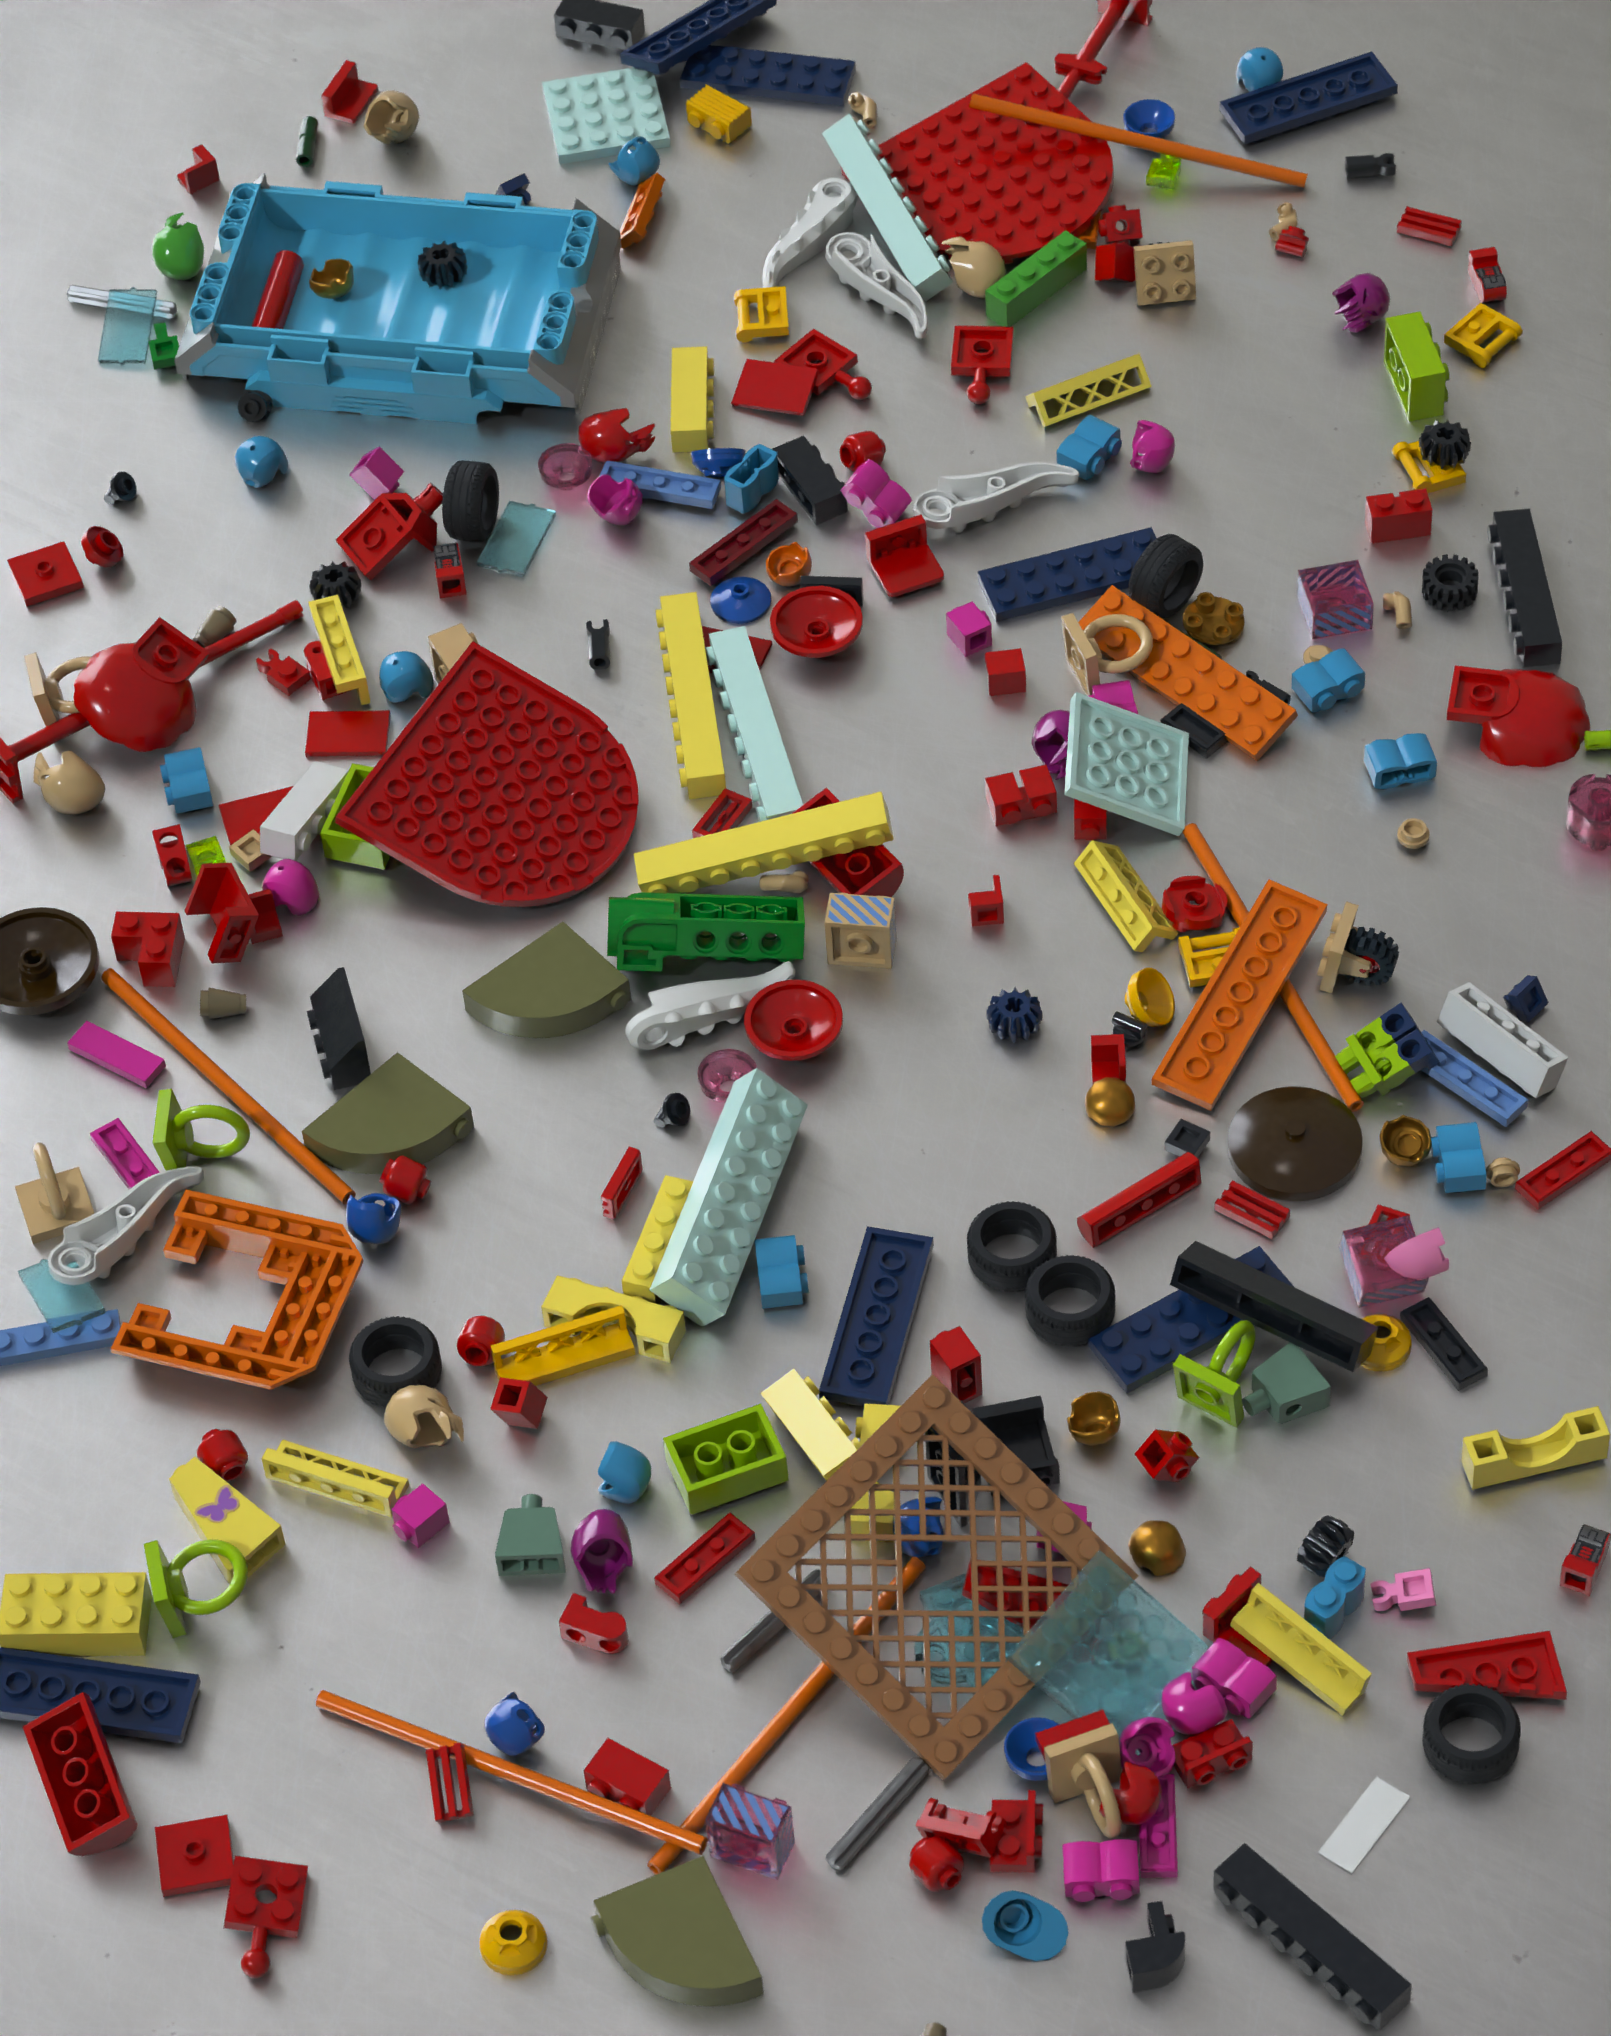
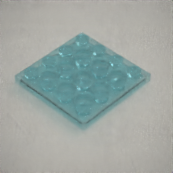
[1005,1550,1209,1738]

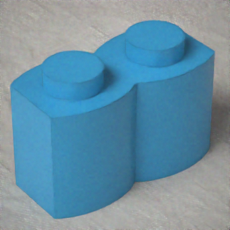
[1056,415,1122,480]
[724,444,779,514]
[1292,648,1365,713]
[1364,733,1437,789]
[160,747,213,814]
[1431,1122,1486,1193]
[754,1235,809,1309]
[1304,1556,1366,1639]

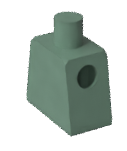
[1242,1342,1331,1424]
[495,1494,566,1576]

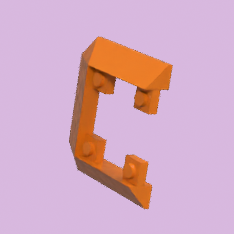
[111,1189,363,1390]

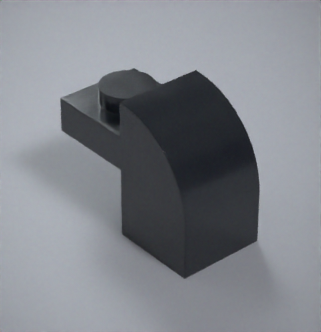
[1125,1901,1185,1993]

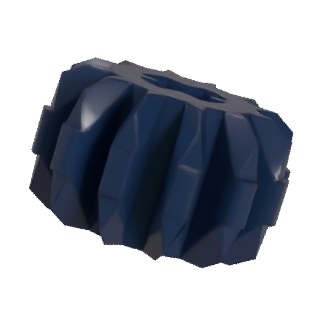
[986,987,1043,1043]

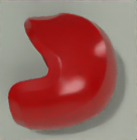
[1099,1761,1162,1825]

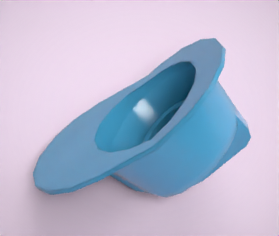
[982,1890,1068,1961]

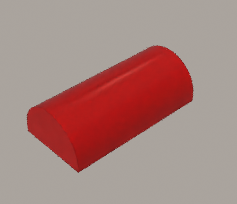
[792,788,904,897]
[23,1692,137,1856]

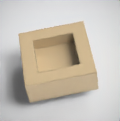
[229,829,272,872]

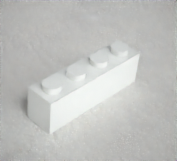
[260,761,349,861]
[1437,982,1568,1098]

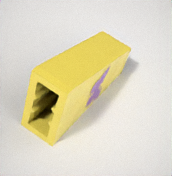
[169,1456,286,1585]

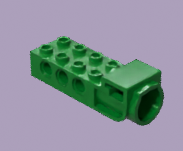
[607,892,805,972]

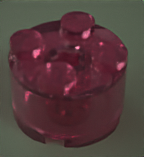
[1566,774,1611,851]

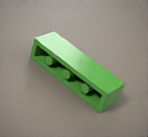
[985,230,1087,327]

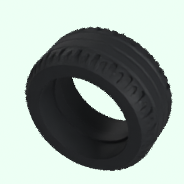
[442,460,499,542]
[1128,534,1203,618]
[967,1201,1057,1292]
[1025,1255,1115,1347]
[349,1316,442,1407]
[1422,1684,1521,1784]

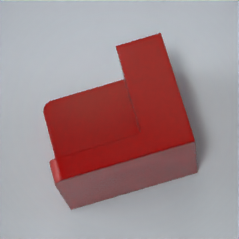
[177,144,220,194]
[1095,243,1135,282]
[985,648,1026,696]
[968,875,1004,927]
[248,889,283,944]
[1091,1034,1126,1083]

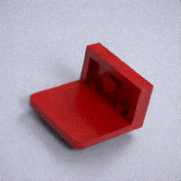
[865,514,944,597]
[1202,1566,1273,1667]

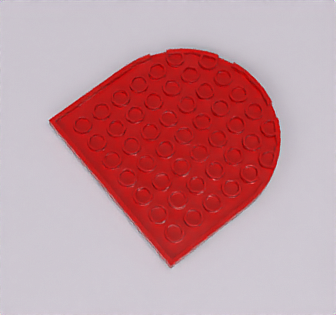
[841,62,1114,264]
[335,641,639,907]

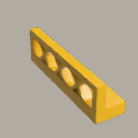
[491,1305,635,1386]

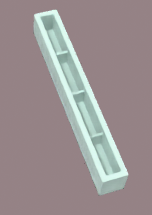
[822,113,954,302]
[705,626,803,822]

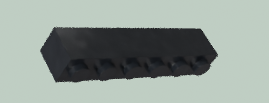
[1487,508,1562,667]
[1170,1241,1379,1372]
[1213,1843,1412,2031]

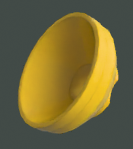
[1125,968,1175,1027]
[1360,1314,1412,1372]
[479,1909,548,1975]

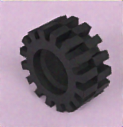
[1422,554,1479,612]

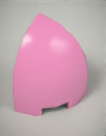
[1384,1227,1449,1279]

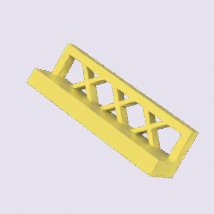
[1025,353,1152,428]
[308,595,371,705]
[1074,840,1178,953]
[261,1439,409,1518]
[1230,1583,1372,1716]

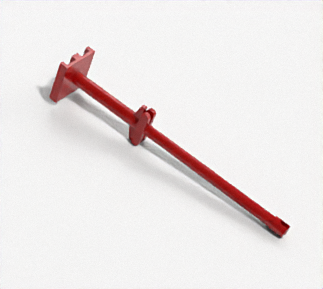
[1054,0,1153,99]
[0,600,304,804]

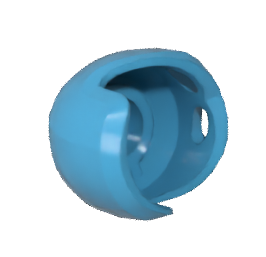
[1236,47,1283,92]
[608,136,660,186]
[235,436,288,487]
[379,651,434,703]
[598,1441,652,1504]

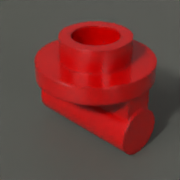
[1275,226,1309,258]

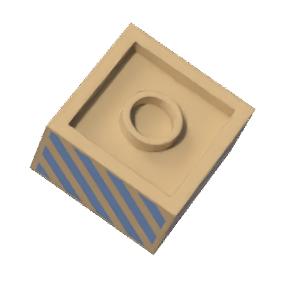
[824,893,897,969]

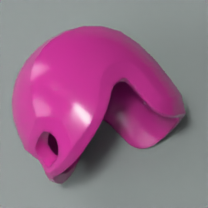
[1130,420,1175,473]
[587,474,643,526]
[262,858,319,916]
[1161,1672,1228,1735]
[1119,1717,1175,1778]

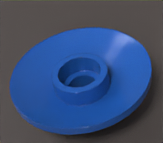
[710,577,771,624]

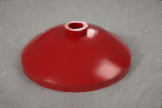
[770,586,863,658]
[744,979,843,1061]

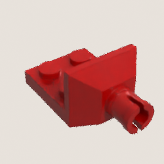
[336,482,443,580]

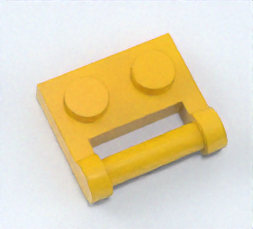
[734,286,789,343]
[1444,303,1523,368]
[1392,441,1466,493]
[1178,927,1240,988]

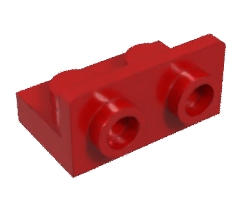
[1172,1718,1253,1789]
[990,1790,1043,1873]

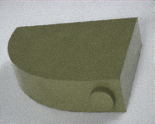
[462,921,632,1038]
[302,1052,474,1174]
[591,1856,764,2007]

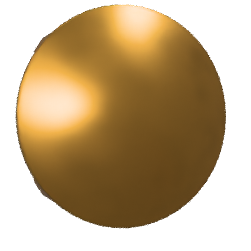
[1183,592,1245,645]

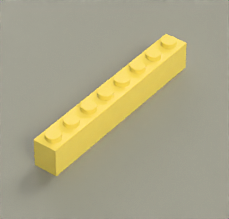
[655,592,726,800]
[634,791,894,894]

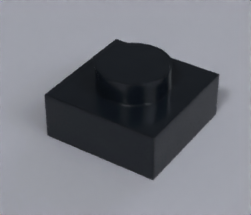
[1165,1119,1210,1158]

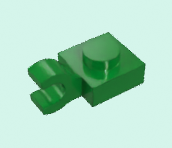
[148,322,179,370]

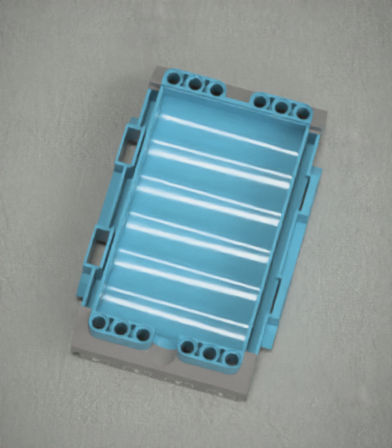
[175,173,621,424]

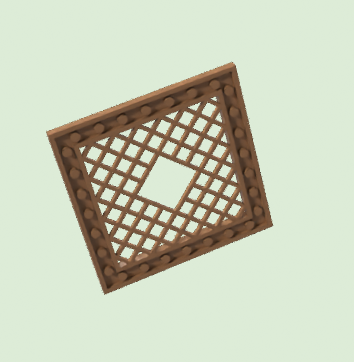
[734,1374,1139,1780]

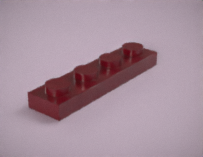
[689,499,798,586]

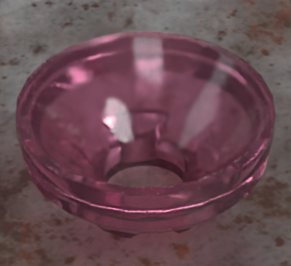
[538,443,593,490]
[697,1049,757,1103]

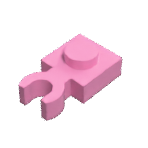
[1370,1568,1436,1611]

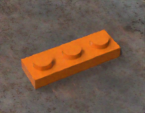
[620,173,665,249]

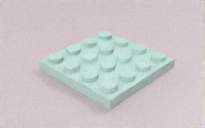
[542,68,671,164]
[1064,692,1189,836]

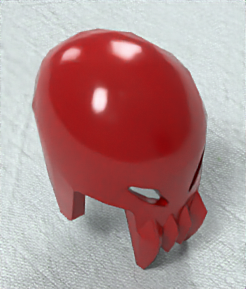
[578,408,655,464]

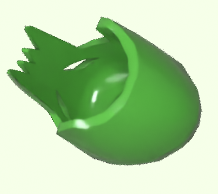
[152,213,204,280]

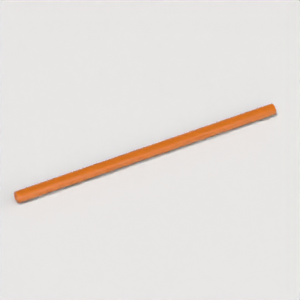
[969,93,1307,188]
[1183,823,1364,1112]
[101,968,356,1205]
[647,1557,926,1875]
[316,1690,708,1855]

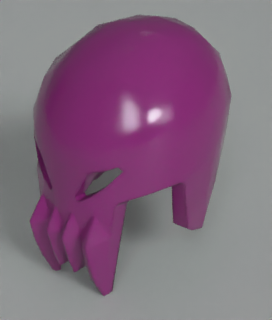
[1332,273,1390,332]
[1031,710,1070,780]
[571,1509,633,1594]

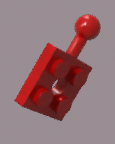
[951,326,1014,405]
[774,328,872,400]
[223,1856,308,1978]

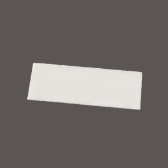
[1318,1776,1411,1874]

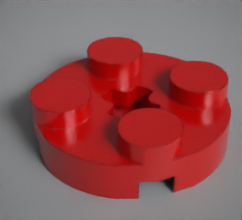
[1162,876,1228,932]

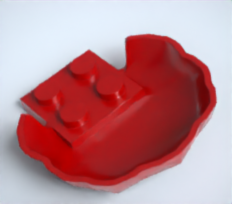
[73,617,210,752]
[1446,665,1590,767]

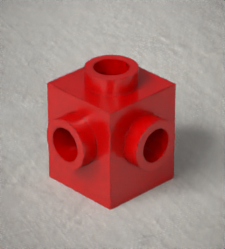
[1098,205,1143,246]
[1135,1429,1199,1482]

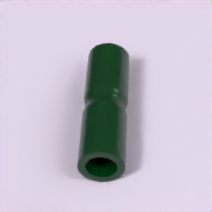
[296,116,318,167]

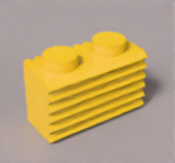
[686,85,752,144]

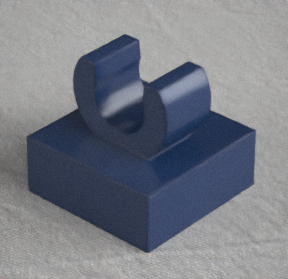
[495,173,531,205]
[1503,975,1549,1022]

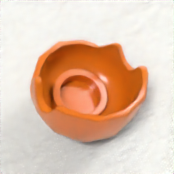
[766,542,812,587]

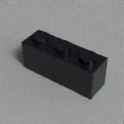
[554,0,645,50]
[772,436,848,525]

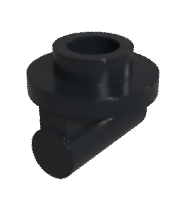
[238,392,272,422]
[104,472,136,504]
[1112,1011,1147,1047]
[653,1093,690,1127]

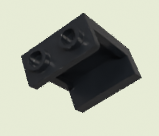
[972,1395,1060,1496]

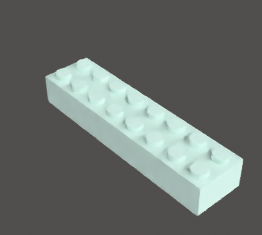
[650,1068,808,1327]

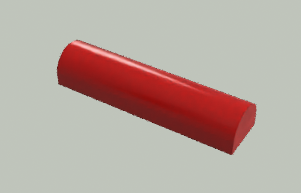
[251,250,304,329]
[1077,1152,1202,1248]

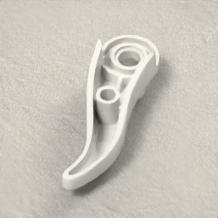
[763,178,857,288]
[826,232,928,339]
[913,462,1079,533]
[625,961,796,1050]
[48,1166,204,1285]

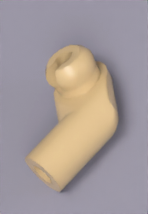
[848,92,877,128]
[1269,202,1298,241]
[1383,591,1412,629]
[759,871,809,894]

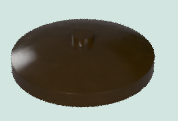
[0,907,99,1015]
[1228,1086,1363,1201]

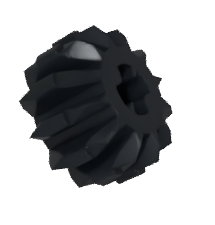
[418,240,468,289]
[1419,419,1471,469]
[309,560,362,608]
[1297,1515,1354,1578]

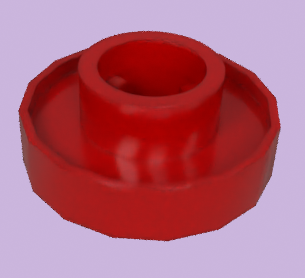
[81,526,124,568]

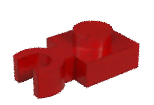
[256,649,311,696]

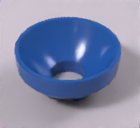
[1123,99,1175,139]
[691,448,746,478]
[1004,1717,1060,1781]

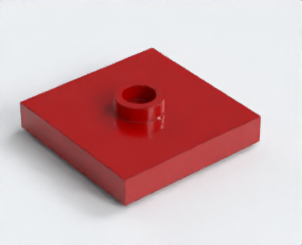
[7,541,84,607]
[155,1815,234,1897]

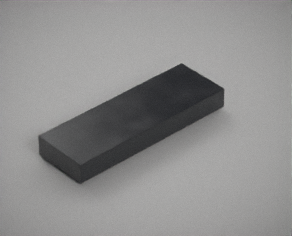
[1400,1297,1488,1391]

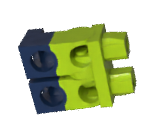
[1335,1002,1440,1098]

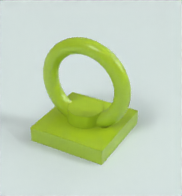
[152,1089,250,1171]
[1173,1320,1256,1428]
[144,1539,248,1638]

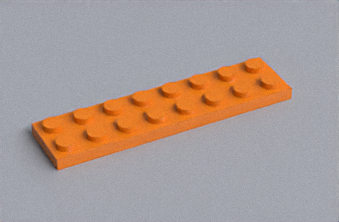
[1078,585,1298,761]
[1152,879,1328,1111]

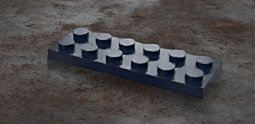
[619,0,777,75]
[680,45,856,106]
[1219,51,1398,144]
[977,527,1157,622]
[819,1226,934,1406]
[1088,1246,1294,1393]
[0,1647,201,1743]

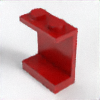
[185,863,259,963]

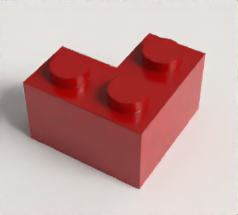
[111,911,185,987]

